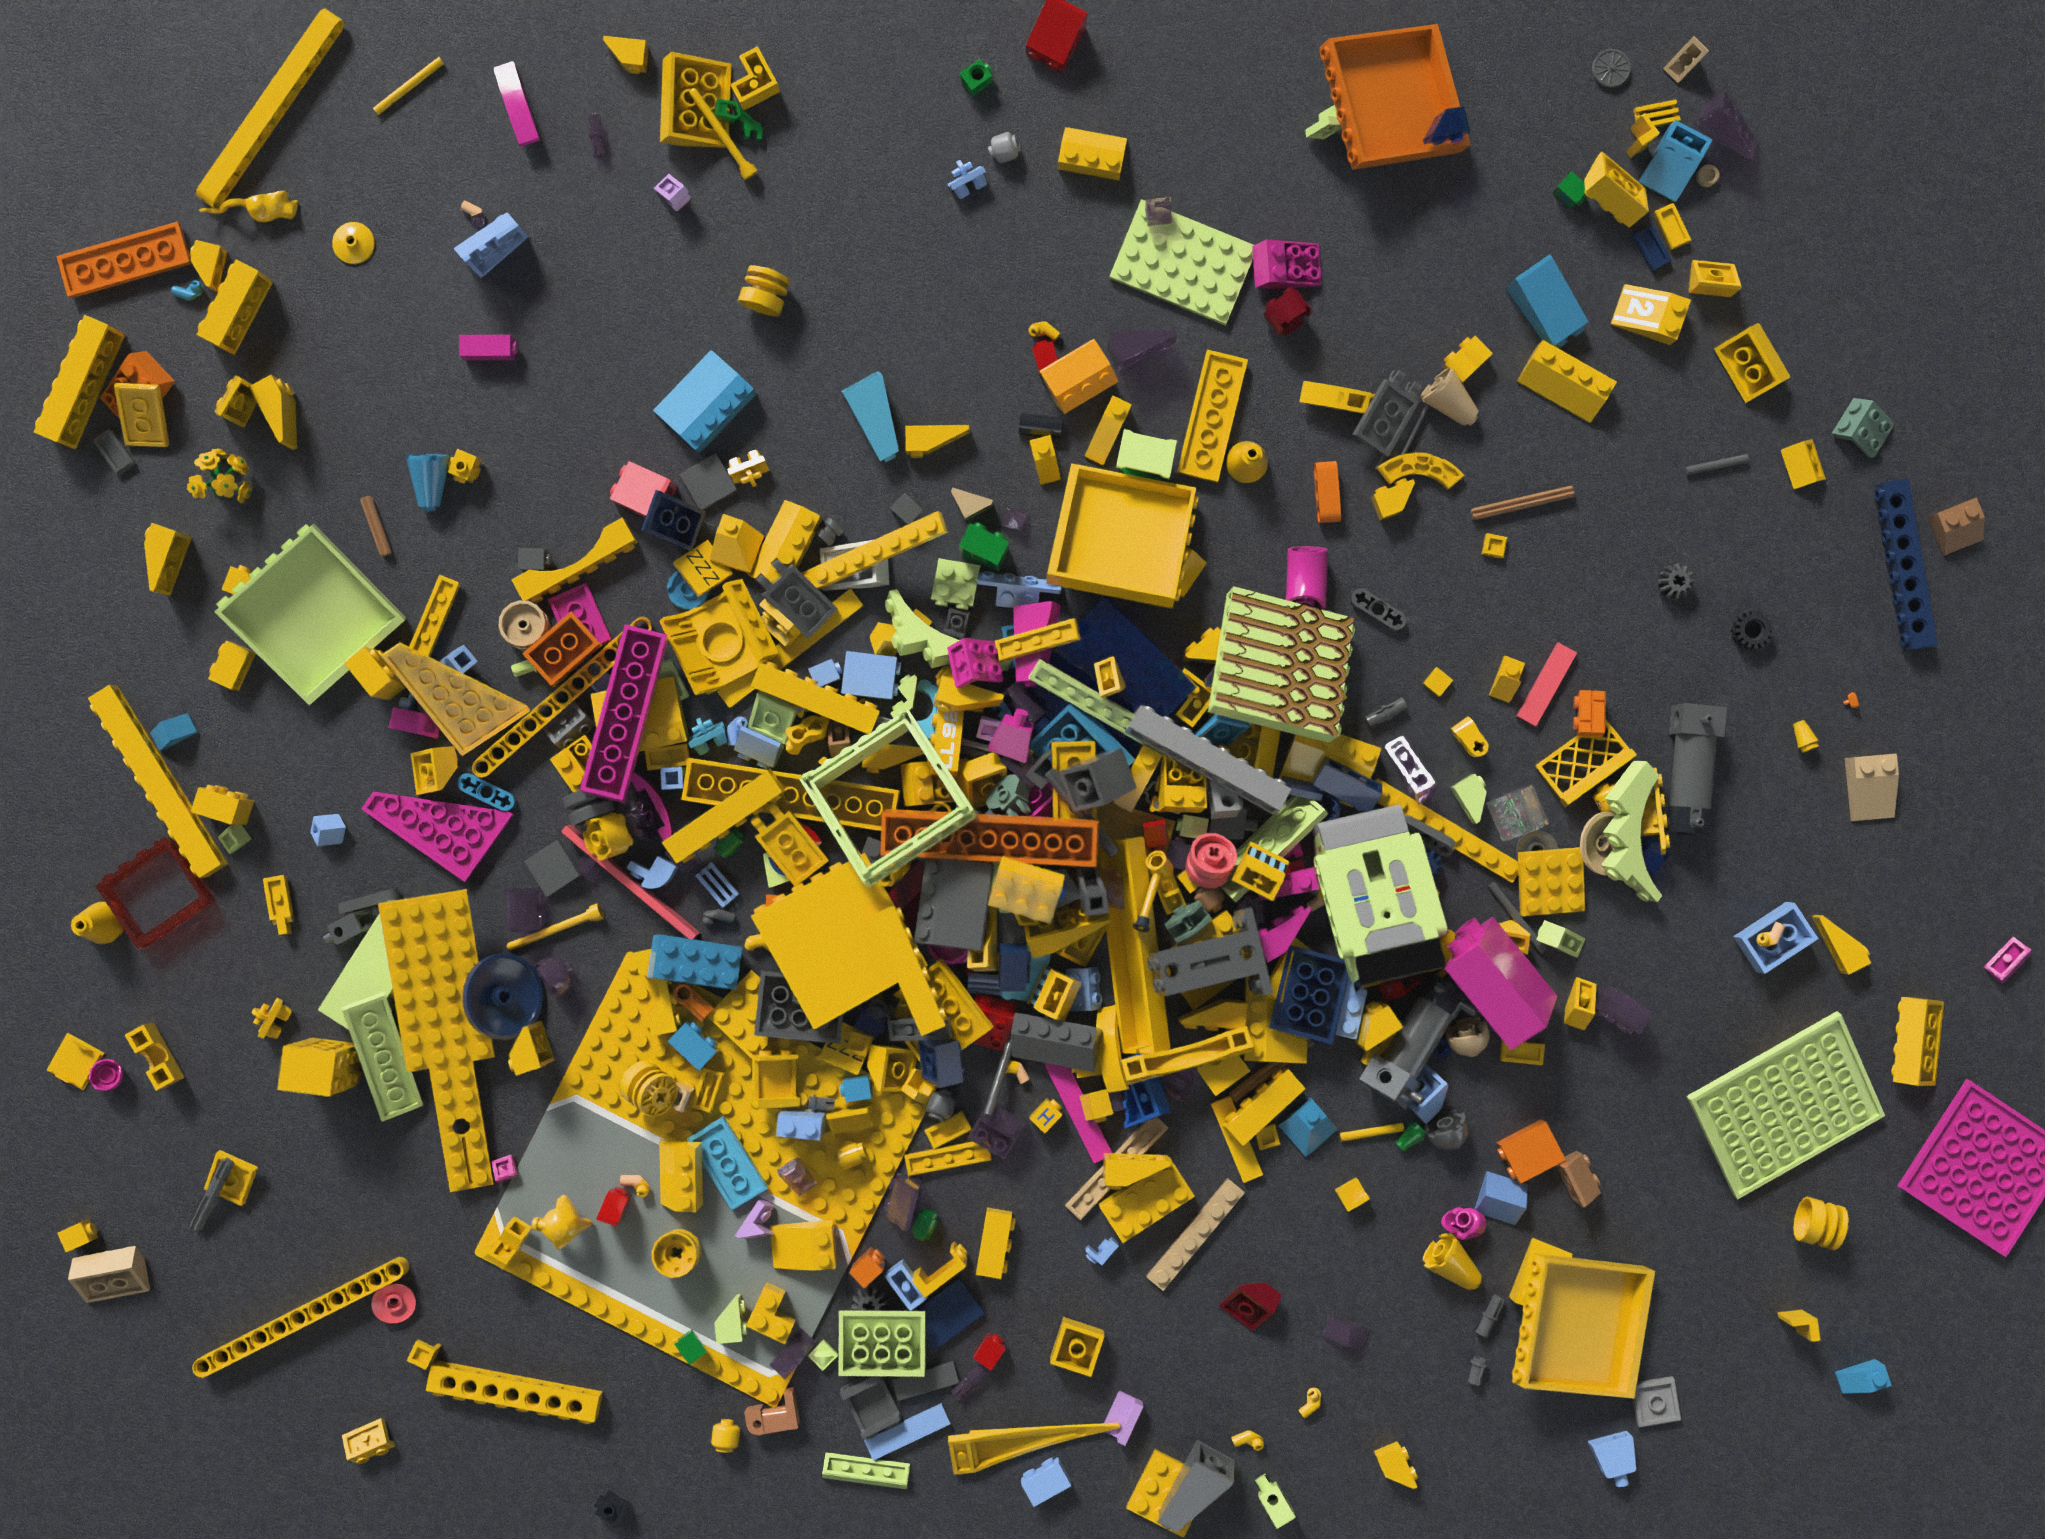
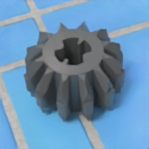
[1657,563,1696,600]
[851,1286,888,1311]

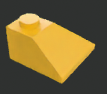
[710,514,764,574]
[411,746,458,795]
[867,1044,917,1092]

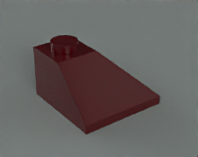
[1218,1282,1282,1331]

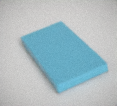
[687,1116,769,1211]

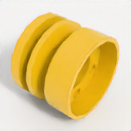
[738,266,791,317]
[620,1060,678,1117]
[1793,1197,1848,1250]
[652,1229,702,1278]

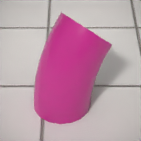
[1285,546,1328,610]

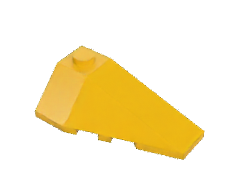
[1025,905,1111,958]

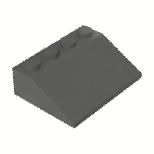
[914,858,994,951]
[754,971,843,1044]

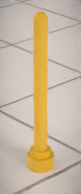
[690,88,758,181]
[507,903,604,951]

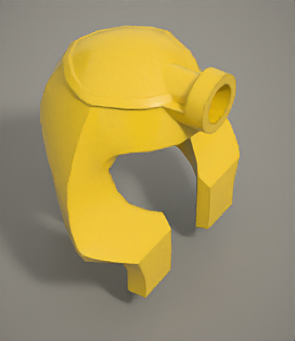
[532,1195,593,1250]

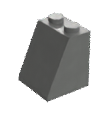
[1059,748,1136,812]

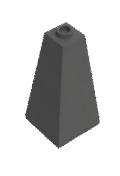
[1158,1440,1235,1532]

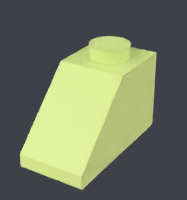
[1450,774,1487,824]
[1536,920,1585,958]

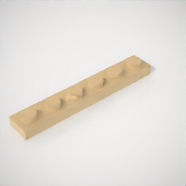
[1146,1178,1245,1291]

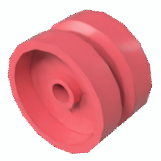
[1185,833,1237,889]

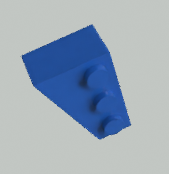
[1123,1053,1171,1129]

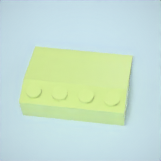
[839,1310,926,1377]

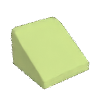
[218,825,251,854]

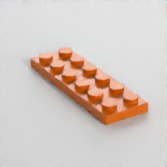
[56,222,192,298]

